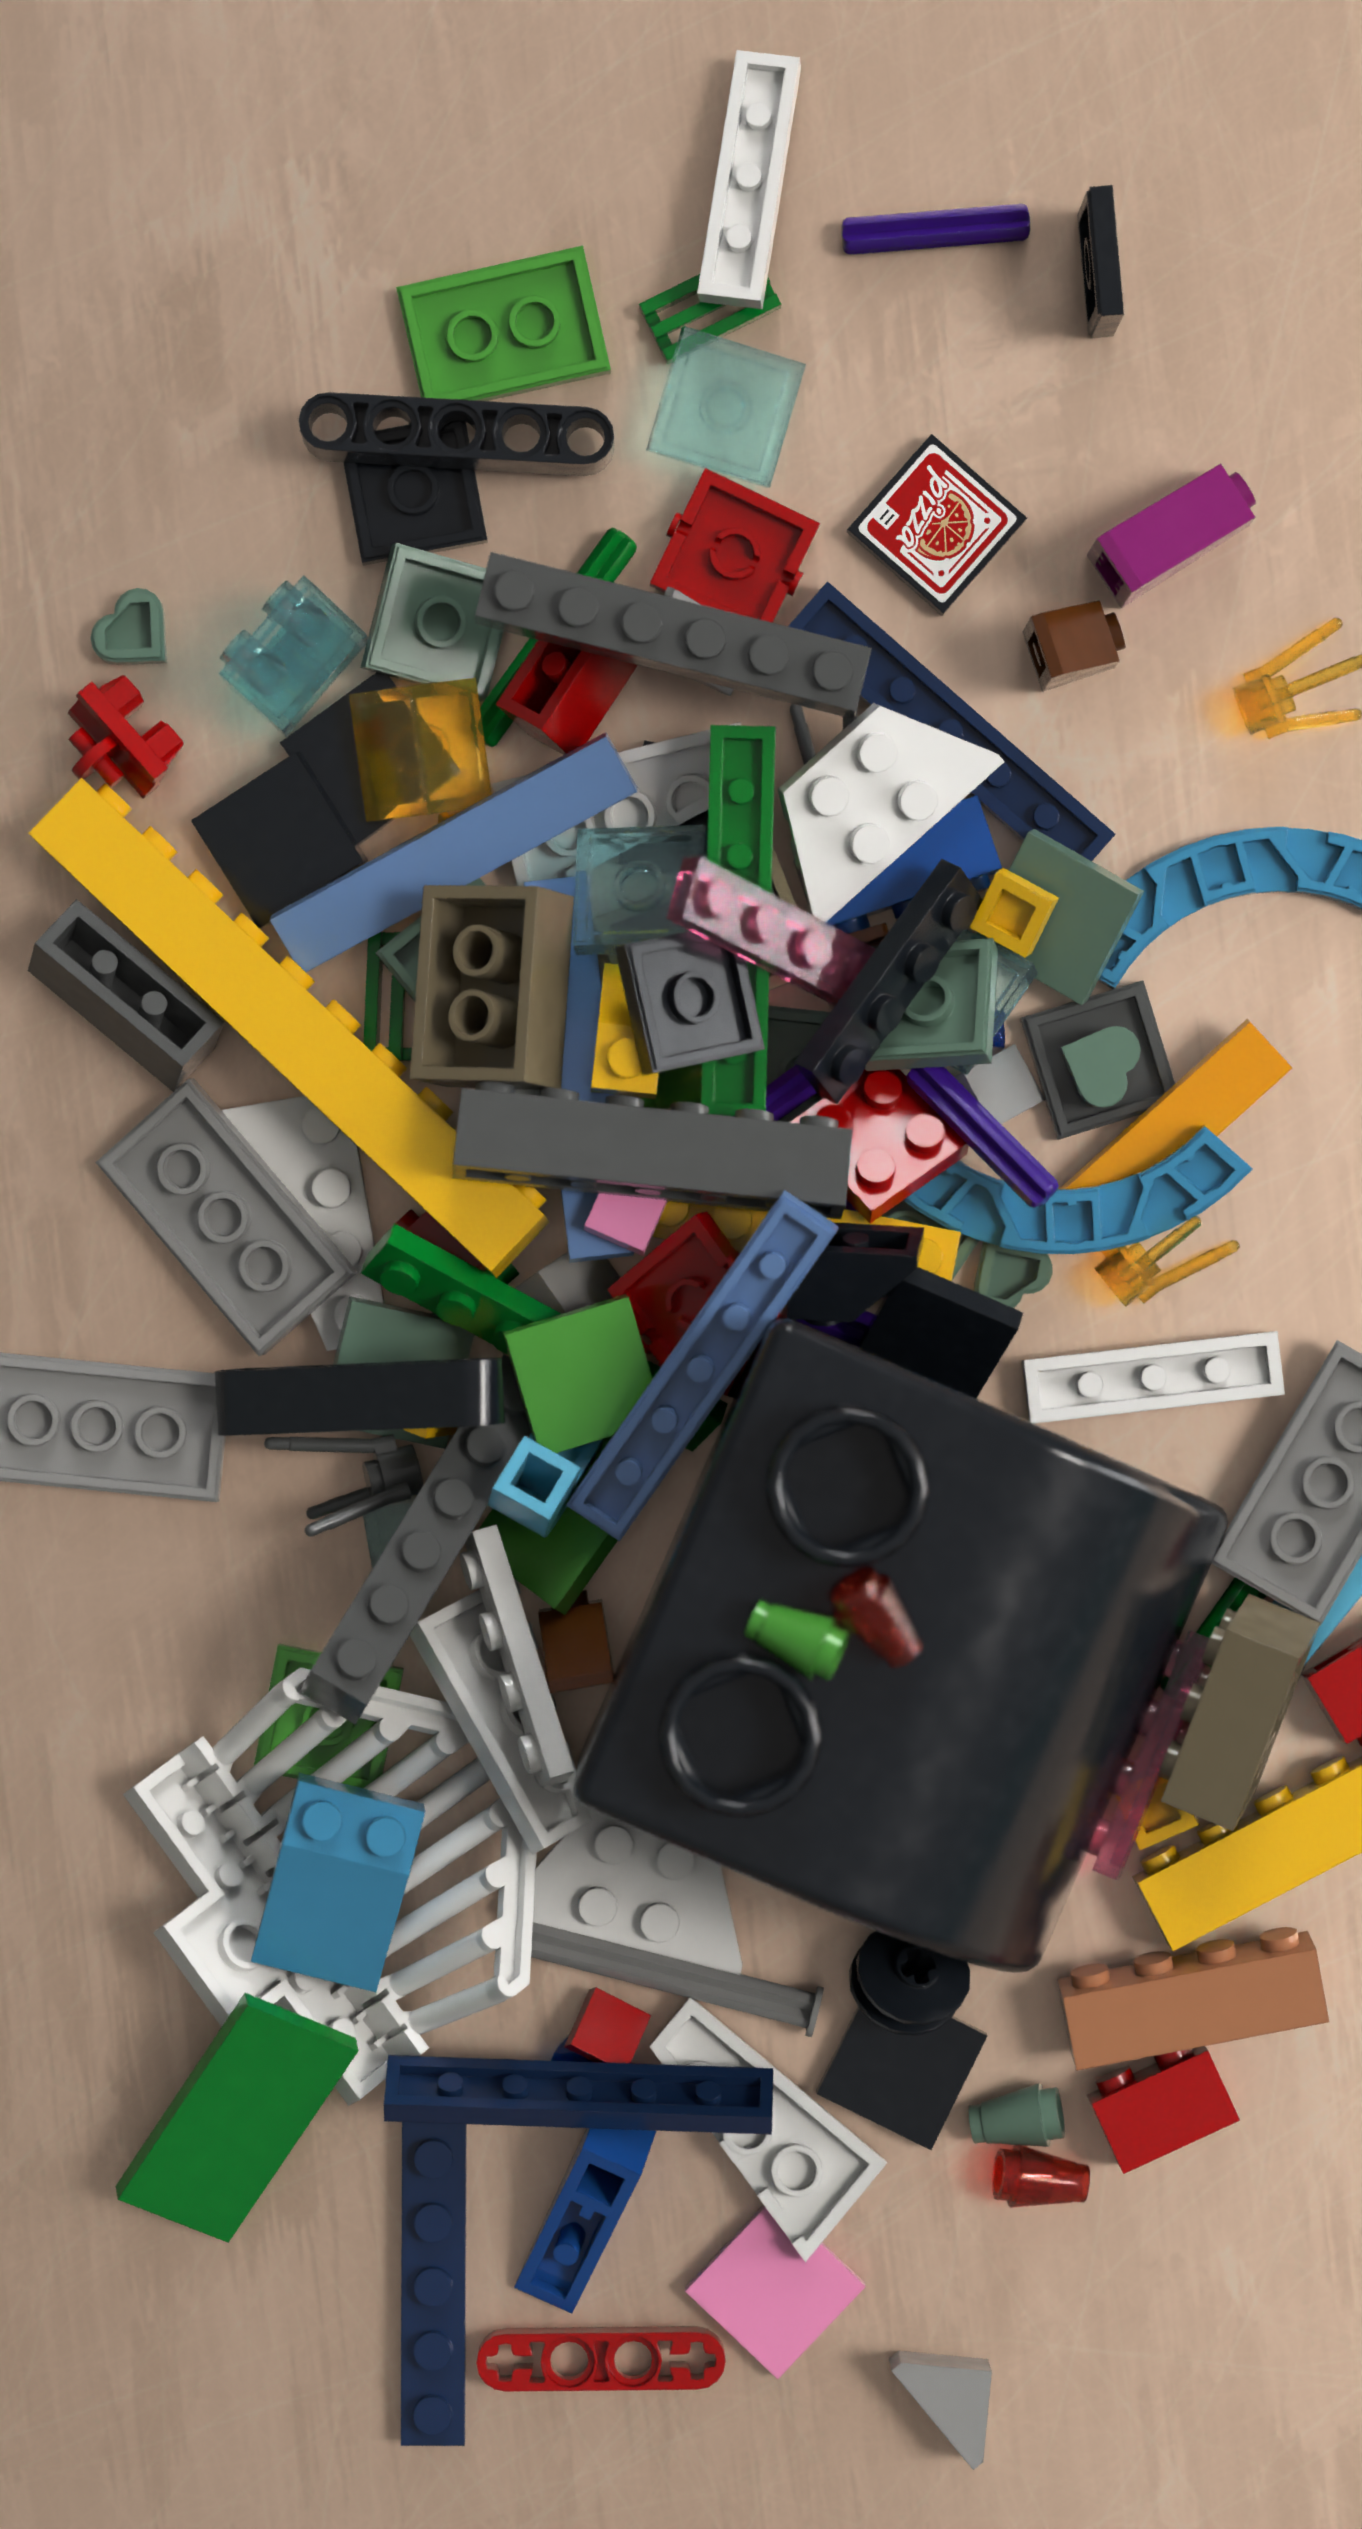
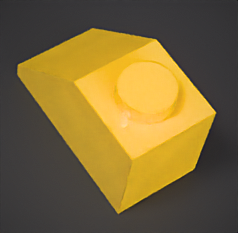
[591,963,659,1099]

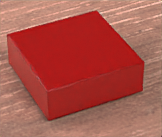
[564,1987,651,2063]

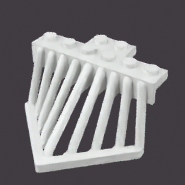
[123,1667,537,2106]

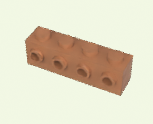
[1057,1927,1329,2071]

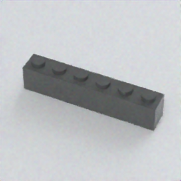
[475,552,872,718]
[453,1081,853,1219]
[300,1354,532,1725]

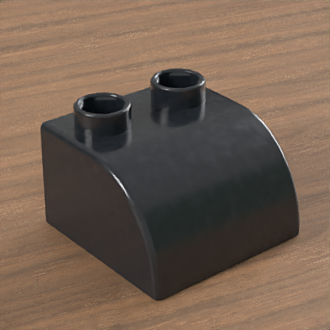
[574,1318,1228,1973]

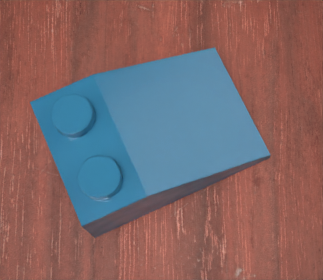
[251,1773,425,1992]

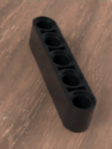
[299,392,614,476]
[215,1357,506,1436]

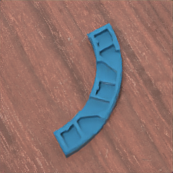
[1098,827,1362,989]
[904,1126,1253,1254]

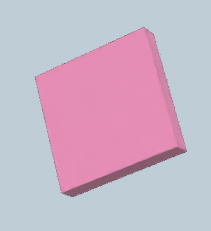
[685,2205,866,2379]

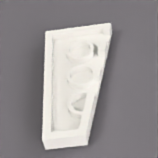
[222,1096,385,1351]
[410,1578,592,1855]
[649,1997,887,2262]

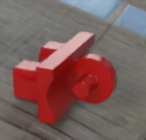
[68,675,184,799]

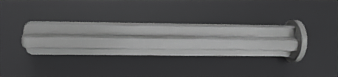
[531,1922,824,2037]

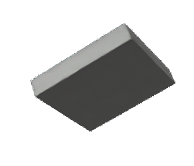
[1020,980,1175,1140]

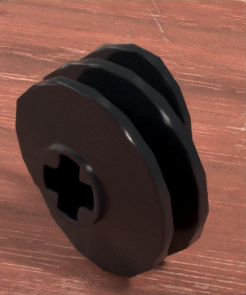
[849,1931,970,2036]

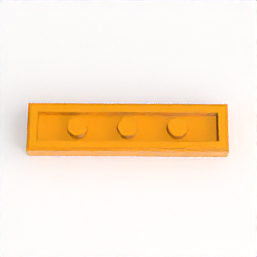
[1059,1018,1292,1189]

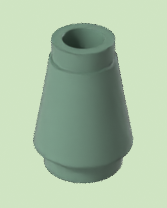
[969,2083,1065,2147]

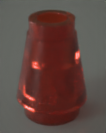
[830,1566,923,1668]
[992,2145,1090,2208]

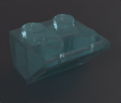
[219,575,368,737]

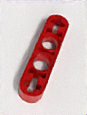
[476,2326,726,2392]

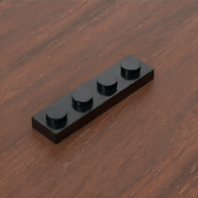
[794,859,983,1104]

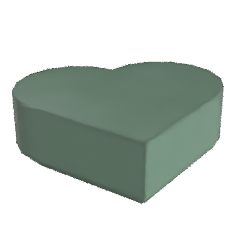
[91,588,167,665]
[1060,1026,1141,1108]
[974,1242,1052,1308]

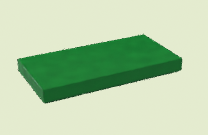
[115,1993,359,2243]

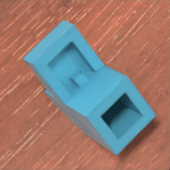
[488,1433,604,1538]

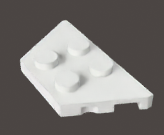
[777,703,1005,927]
[533,1808,743,1975]

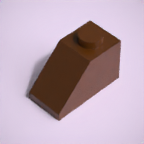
[1023,600,1126,692]
[538,1590,615,1693]

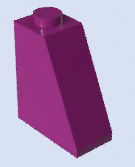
[1087,464,1256,608]

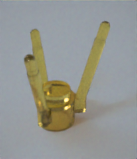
[1232,617,1362,739]
[1094,1216,1240,1307]

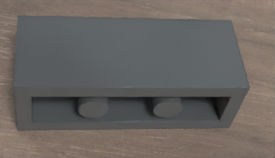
[28,899,224,1092]

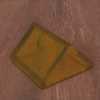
[349,677,492,822]

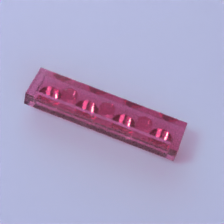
[666,856,876,1006]
[1087,1630,1210,1880]

